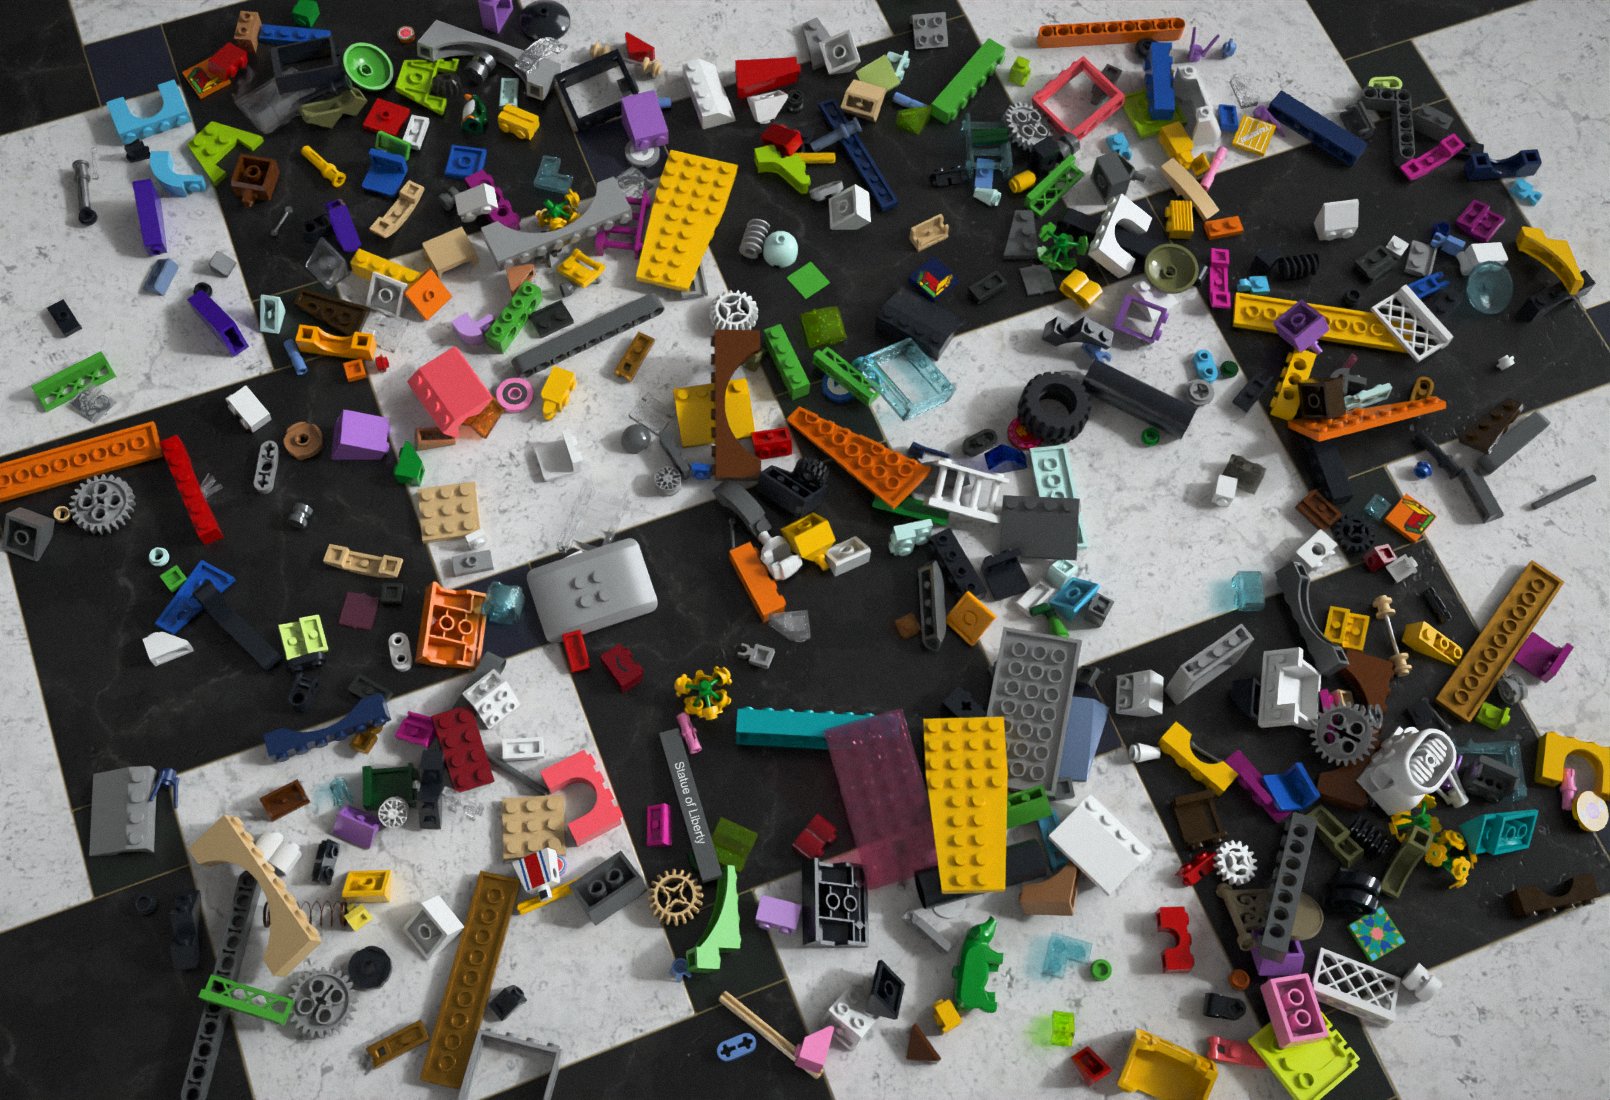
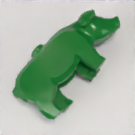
[952,916,1004,1013]

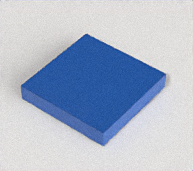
[444,145,487,180]

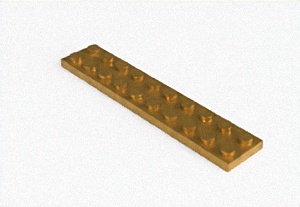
[1433,560,1564,725]
[419,871,521,1090]

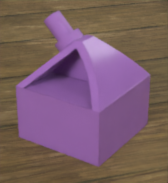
[1273,299,1330,355]
[1251,929,1305,980]

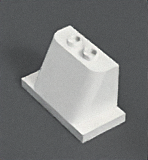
[1258,647,1321,730]

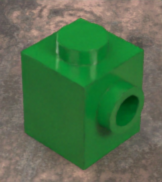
[292,0,320,28]

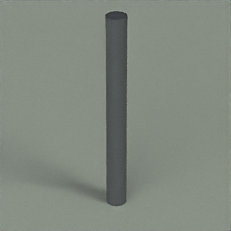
[1531,475,1596,510]
[485,749,549,796]

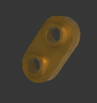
[1408,377,1434,401]

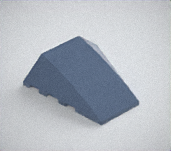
[1058,696,1110,782]

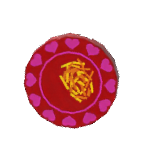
[1007,417,1043,451]

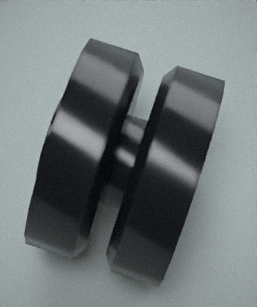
[1330,871,1382,915]

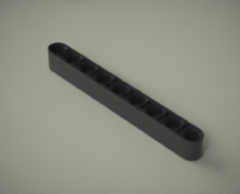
[1057,208,1209,287]

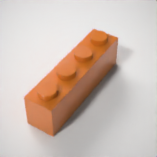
[729,542,786,623]

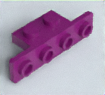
[1224,750,1292,823]

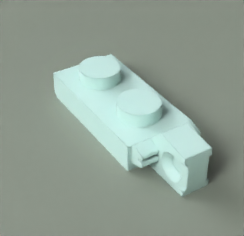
[1344,383,1392,411]

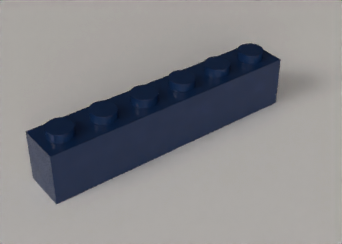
[1267,90,1368,167]

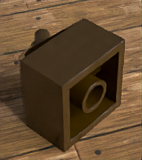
[1297,374,1346,419]

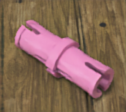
[676,712,702,754]
[1560,768,1577,810]

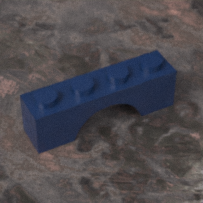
[1464,149,1542,180]

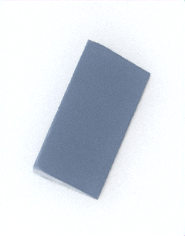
[143,258,179,295]

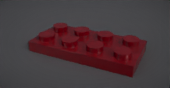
[431,704,495,795]

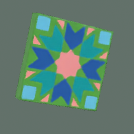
[1347,906,1406,963]

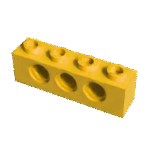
[1270,348,1317,421]

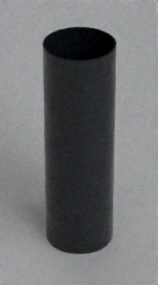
[1081,359,1197,440]
[914,838,1047,910]

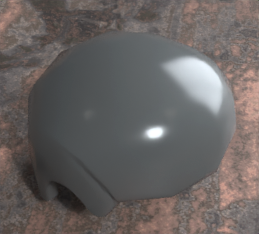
[621,424,651,454]

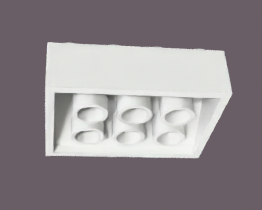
[1047,795,1151,896]

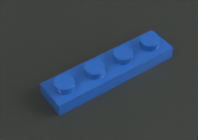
[259,24,331,45]

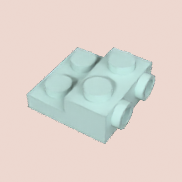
[888,519,933,556]

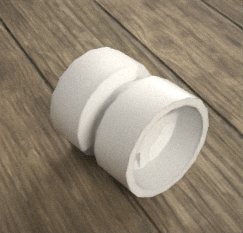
[1401,963,1442,1003]

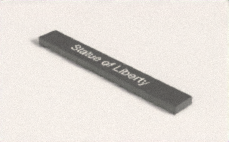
[659,728,723,883]

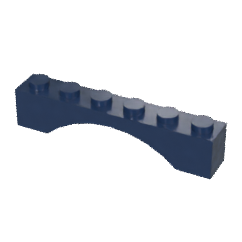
[263,693,391,762]

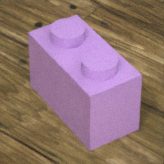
[755,895,802,935]

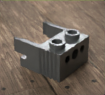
[1461,754,1520,803]

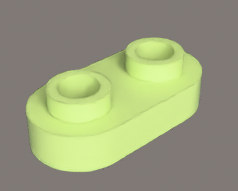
[1367,76,1402,89]

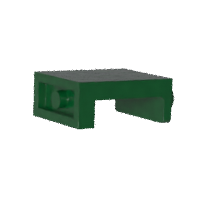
[362,763,419,811]

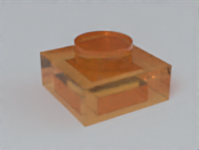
[894,612,921,640]

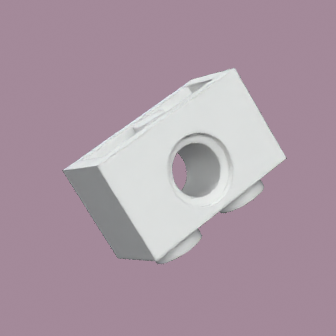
[1290,529,1338,574]

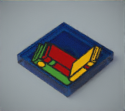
[908,257,959,303]

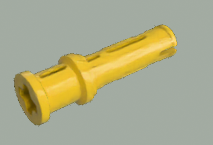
[301,146,346,187]

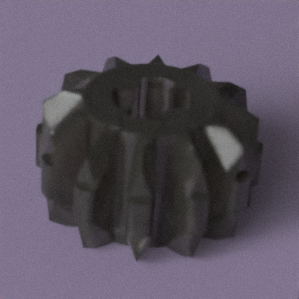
[432,72,462,98]

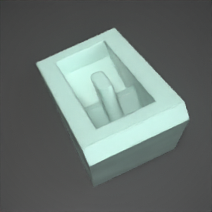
[260,295,286,334]
[1045,560,1078,589]

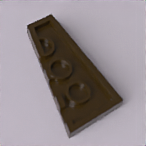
[294,288,371,336]
[1458,397,1523,455]

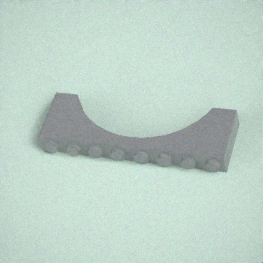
[417,20,561,101]
[481,176,632,271]

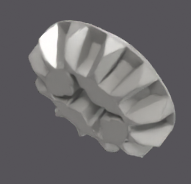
[1185,379,1214,407]

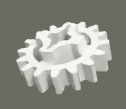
[1213,840,1257,886]

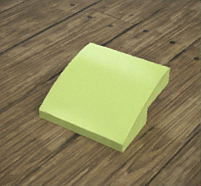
[856,55,901,92]
[278,615,328,661]

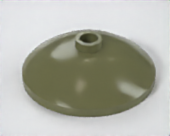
[1144,244,1199,294]

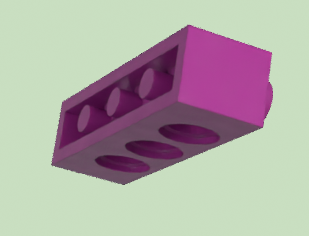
[464,169,521,231]

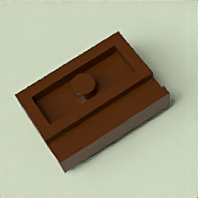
[1295,489,1343,532]

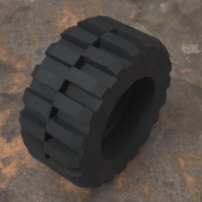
[1017,372,1092,445]

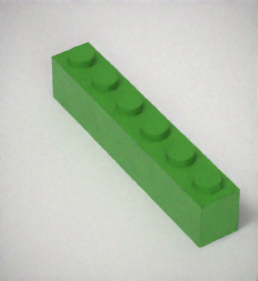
[930,38,1006,124]

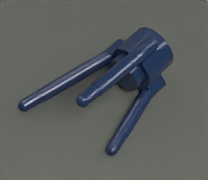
[908,442,951,463]
[149,767,180,809]

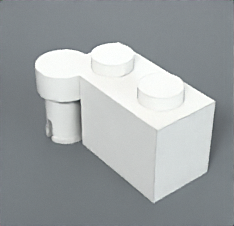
[455,183,498,222]
[1456,242,1508,276]
[225,386,272,432]

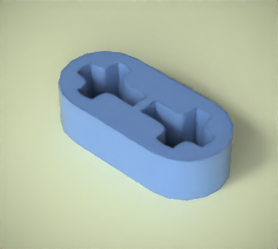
[717,1033,756,1062]

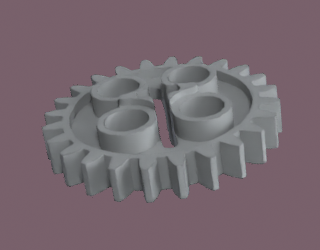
[1002,102,1054,152]
[69,474,136,534]
[1310,701,1378,766]
[286,967,359,1039]

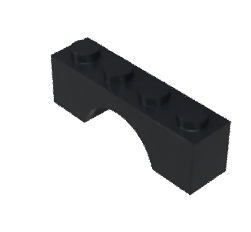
[1521,270,1596,322]

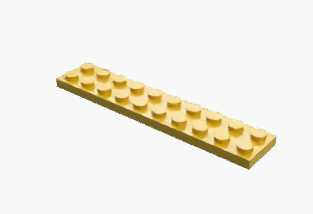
[1233,292,1413,353]

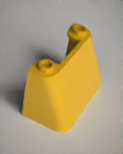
[1117,1029,1218,1100]

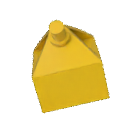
[781,512,836,571]

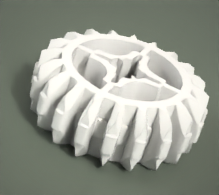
[709,290,758,330]

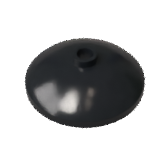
[519,0,570,42]

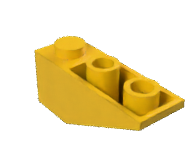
[1402,621,1464,667]

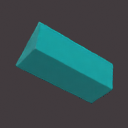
[1459,809,1539,855]

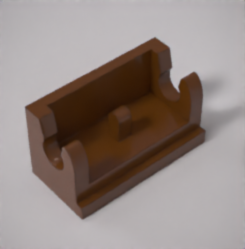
[259,779,311,822]

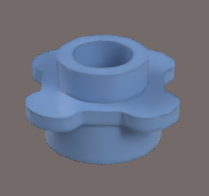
[1221,38,1236,58]

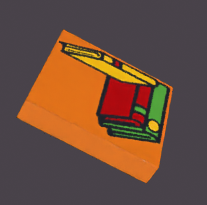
[182,56,231,99]
[1384,493,1437,544]

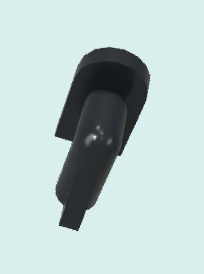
[124,139,151,162]

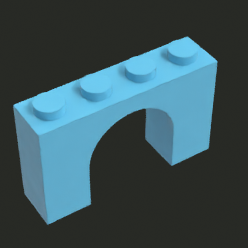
[106,80,192,145]

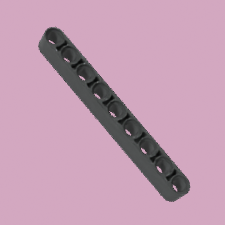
[511,293,665,379]

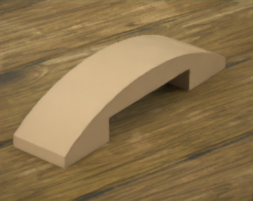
[369,180,424,238]
[323,544,403,578]

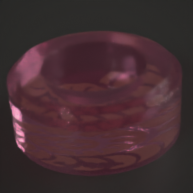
[1342,353,1358,371]

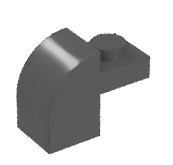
[1330,368,1367,397]

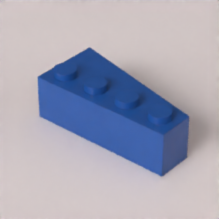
[1143,42,1175,120]

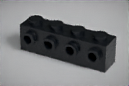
[927,528,987,602]

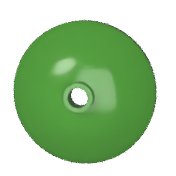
[342,43,393,91]

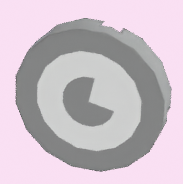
[625,141,660,168]

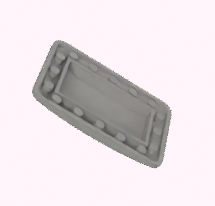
[527,538,658,644]

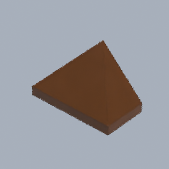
[906,1023,941,1064]

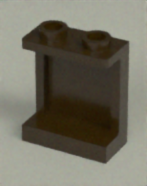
[1170,789,1228,850]

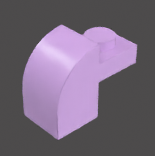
[451,312,495,345]

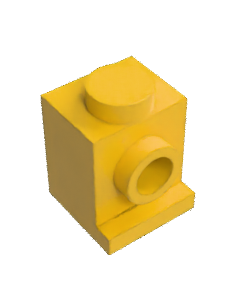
[932,999,963,1035]

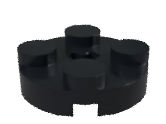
[348,946,392,990]

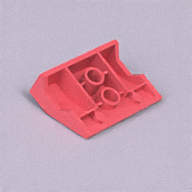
[407,346,493,438]

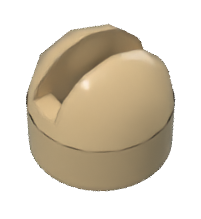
[54,506,71,523]

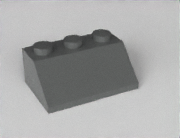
[569,851,648,926]

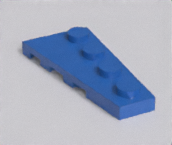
[155,560,236,635]

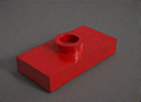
[562,630,591,673]

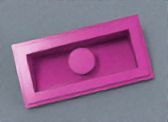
[647,803,673,847]

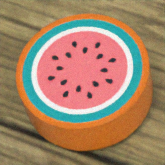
[397,26,415,44]

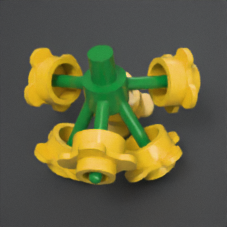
[535,189,582,232]
[674,666,732,721]

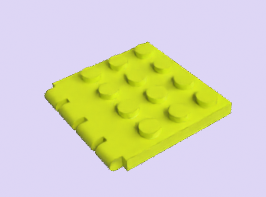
[1248,1012,1360,1100]

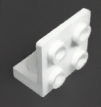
[462,669,520,729]
[819,986,880,1051]

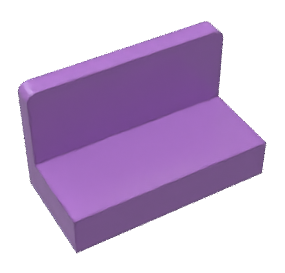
[333,804,383,849]

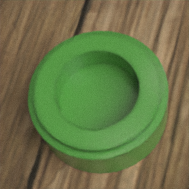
[1090,959,1112,981]

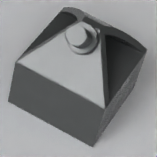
[1090,151,1146,205]

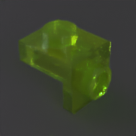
[1050,1010,1075,1047]

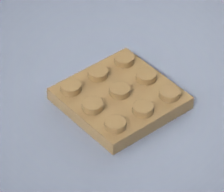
[417,481,481,544]
[502,794,566,861]

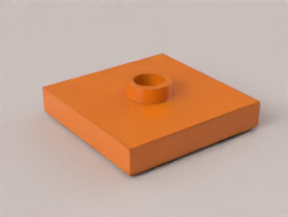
[403,268,453,321]

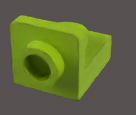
[1475,702,1510,731]

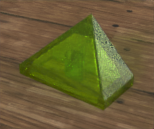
[897,105,932,135]

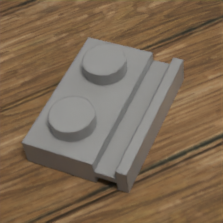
[1404,240,1438,277]
[680,262,708,299]

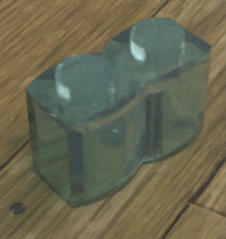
[1232,571,1265,612]

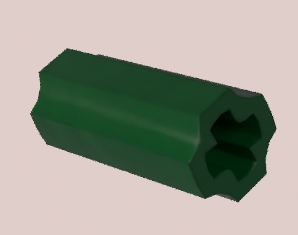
[972,127,1008,147]

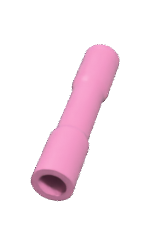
[1200,146,1228,192]

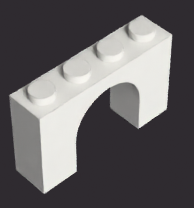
[1088,194,1152,278]

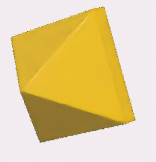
[1191,153,1210,177]

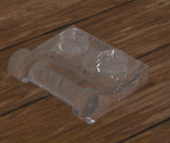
[628,392,677,437]

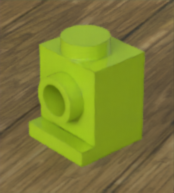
[1008,56,1031,87]

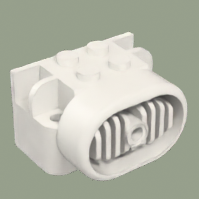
[1356,726,1456,815]

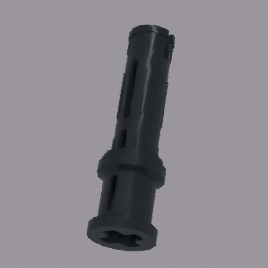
[299,75,353,105]
[1415,430,1464,480]

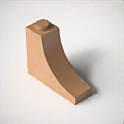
[1018,859,1081,916]

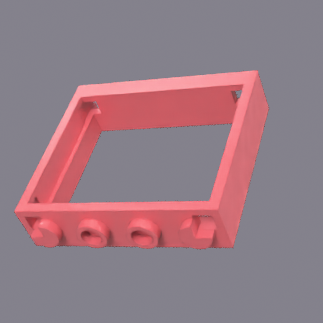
[1032,56,1125,141]

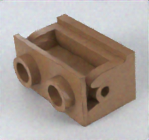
[234,11,262,53]

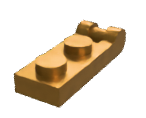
[614,331,655,382]
[366,1019,430,1069]

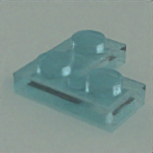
[534,155,573,194]
[1042,932,1093,979]

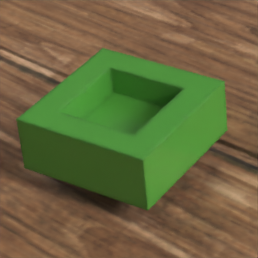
[160,565,187,593]

